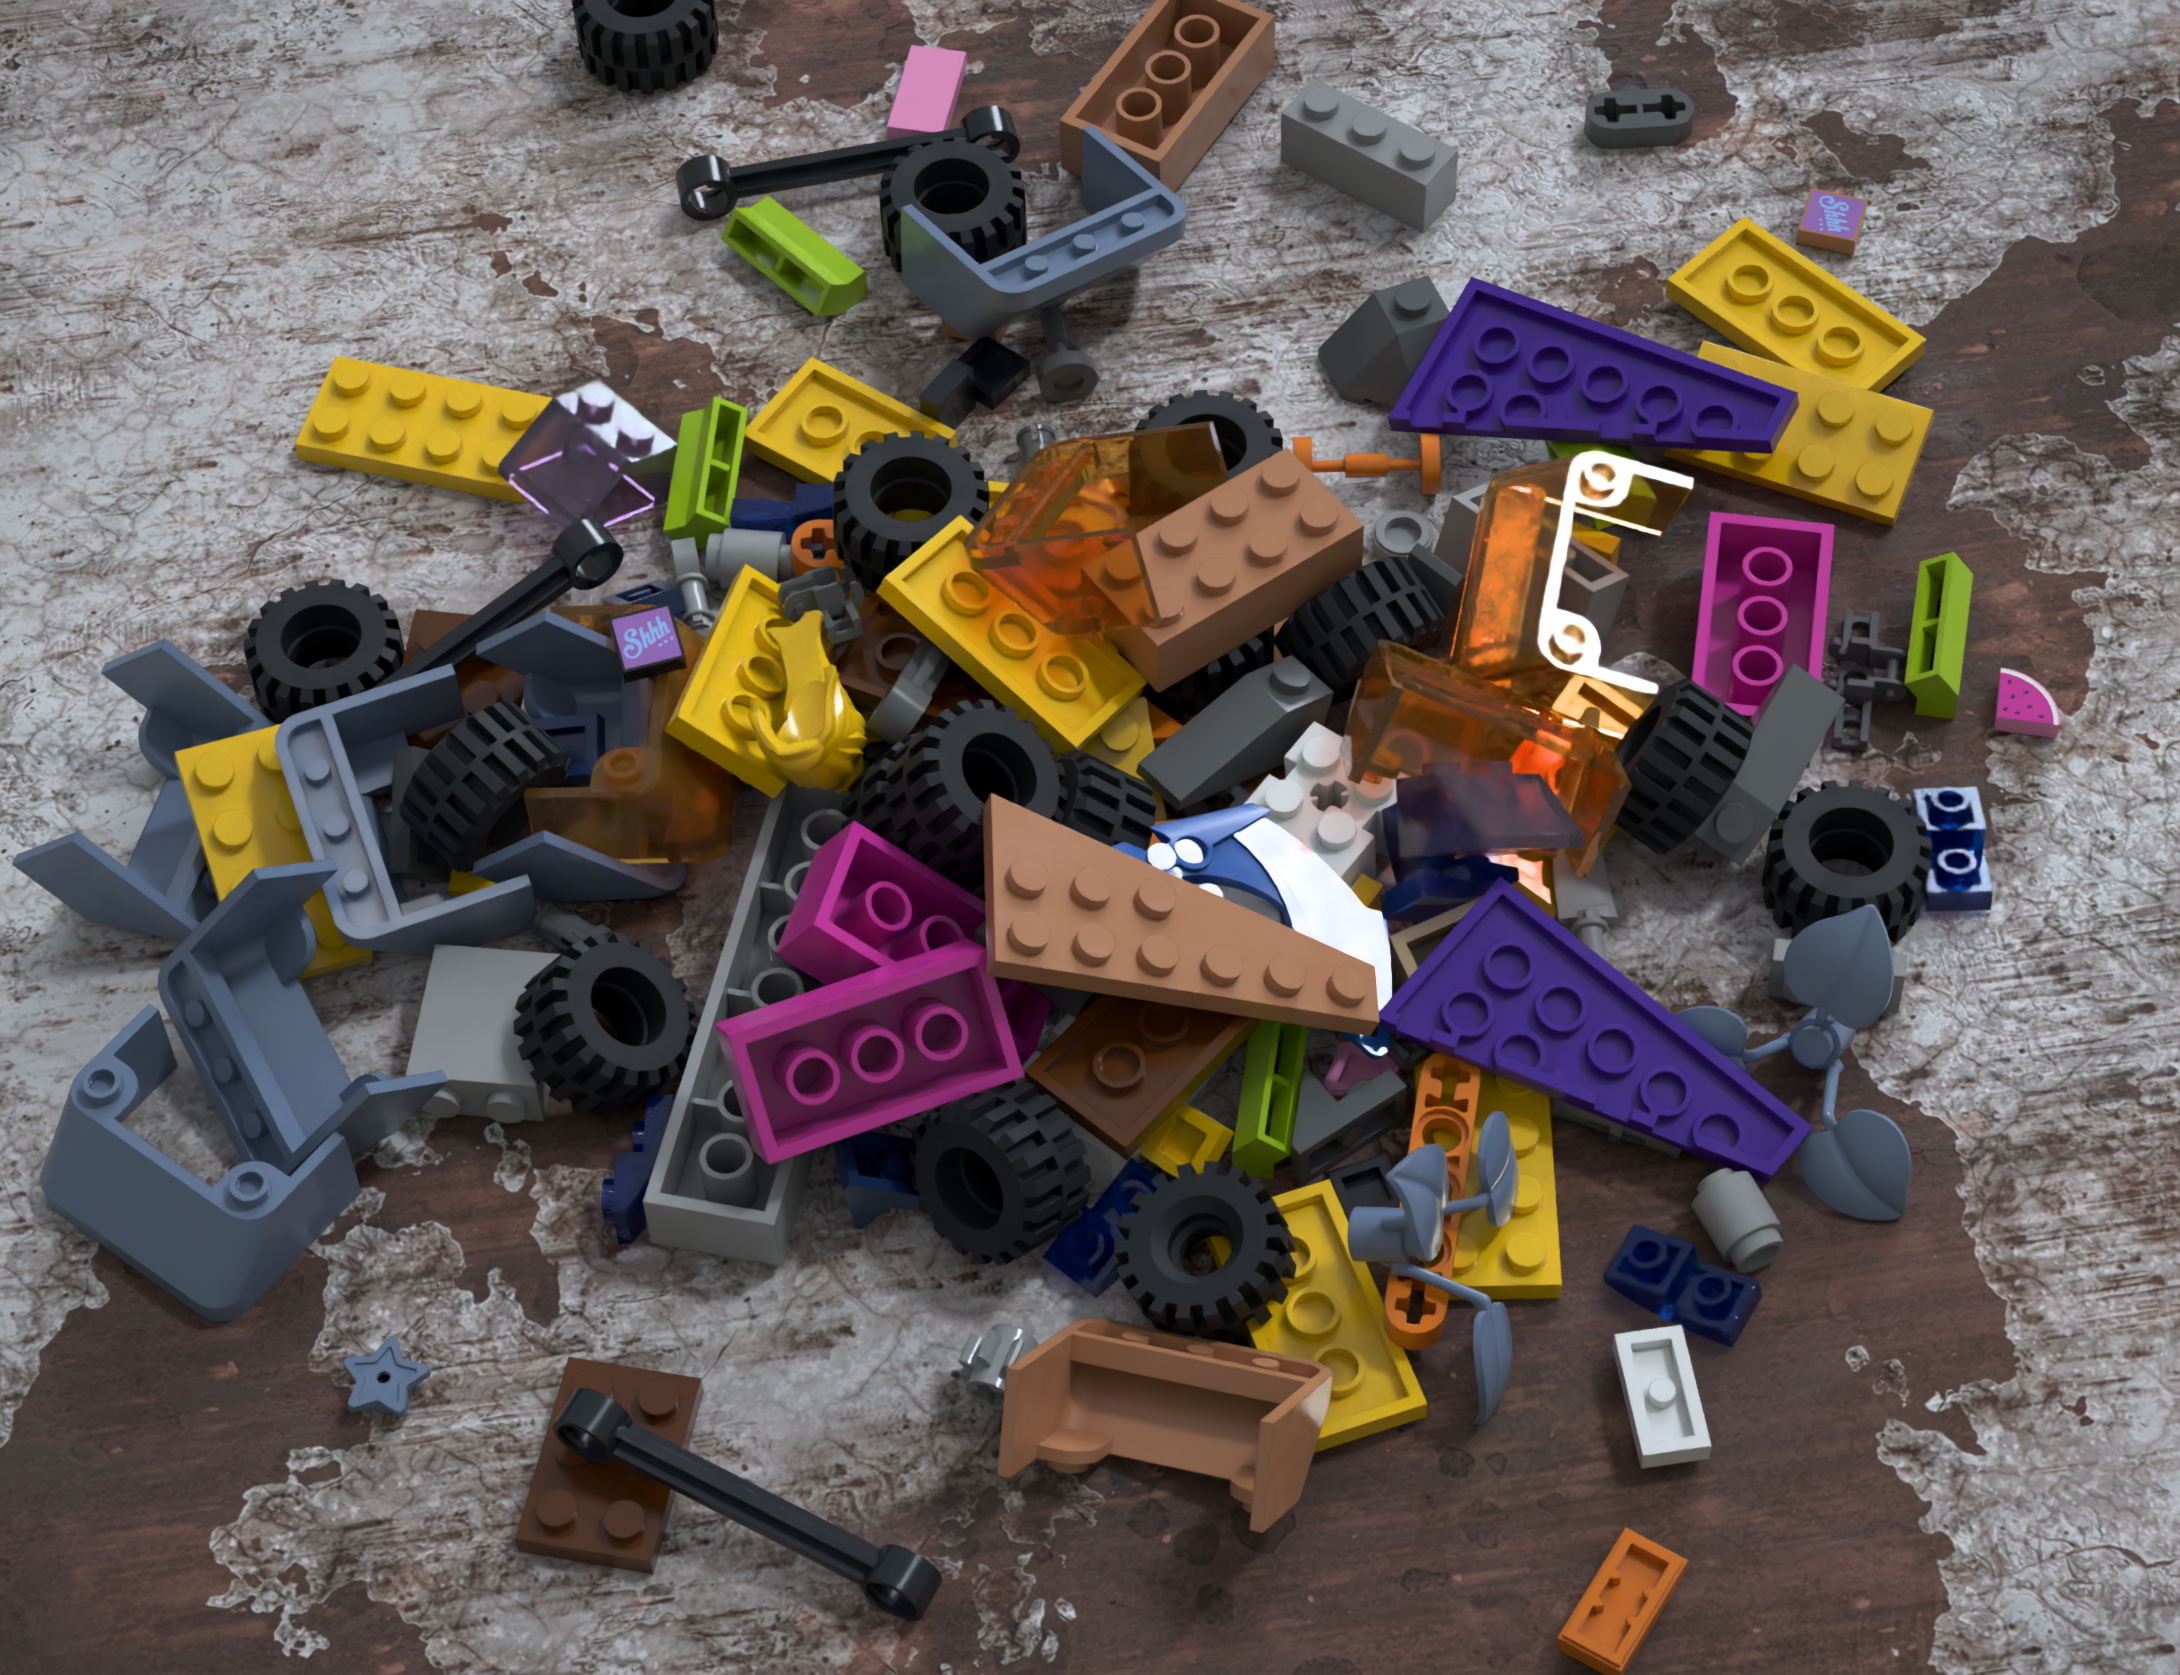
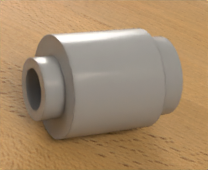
[705,528,796,589]
[1692,1168,1785,1273]

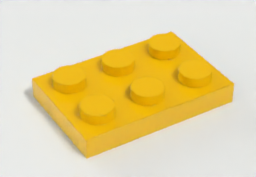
[742,357,958,495]

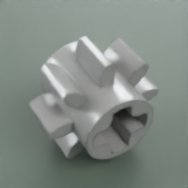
[958,1324,1039,1410]

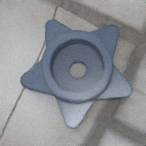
[343,1337,431,1417]

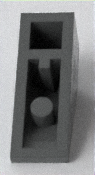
[1136,655,1334,811]
[1693,662,1846,866]

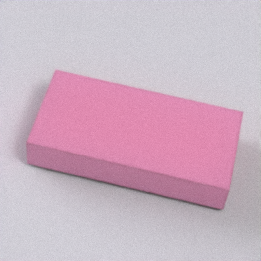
[887,45,967,140]

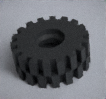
[1114,1161,1297,1342]

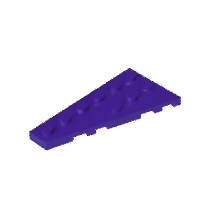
[1388,277,1799,454]
[1376,876,1813,1184]

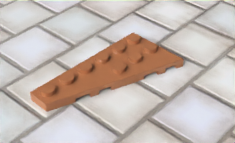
[983,793,1380,1036]

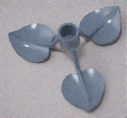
[1674,904,1912,1220]
[1348,1111,1519,1426]

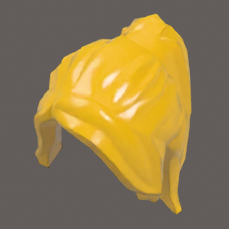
[748,610,868,794]

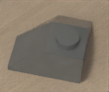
[1318,275,1450,407]

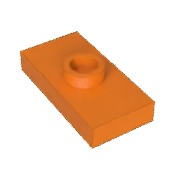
[1556,1527,1688,1675]

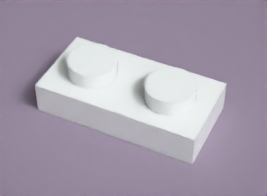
[1612,1325,1712,1469]

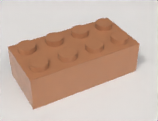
[1059,0,1275,193]
[1082,447,1364,693]

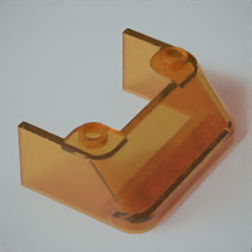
[963,421,1230,641]
[1449,451,1694,739]
[524,604,740,864]
[1339,639,1632,879]

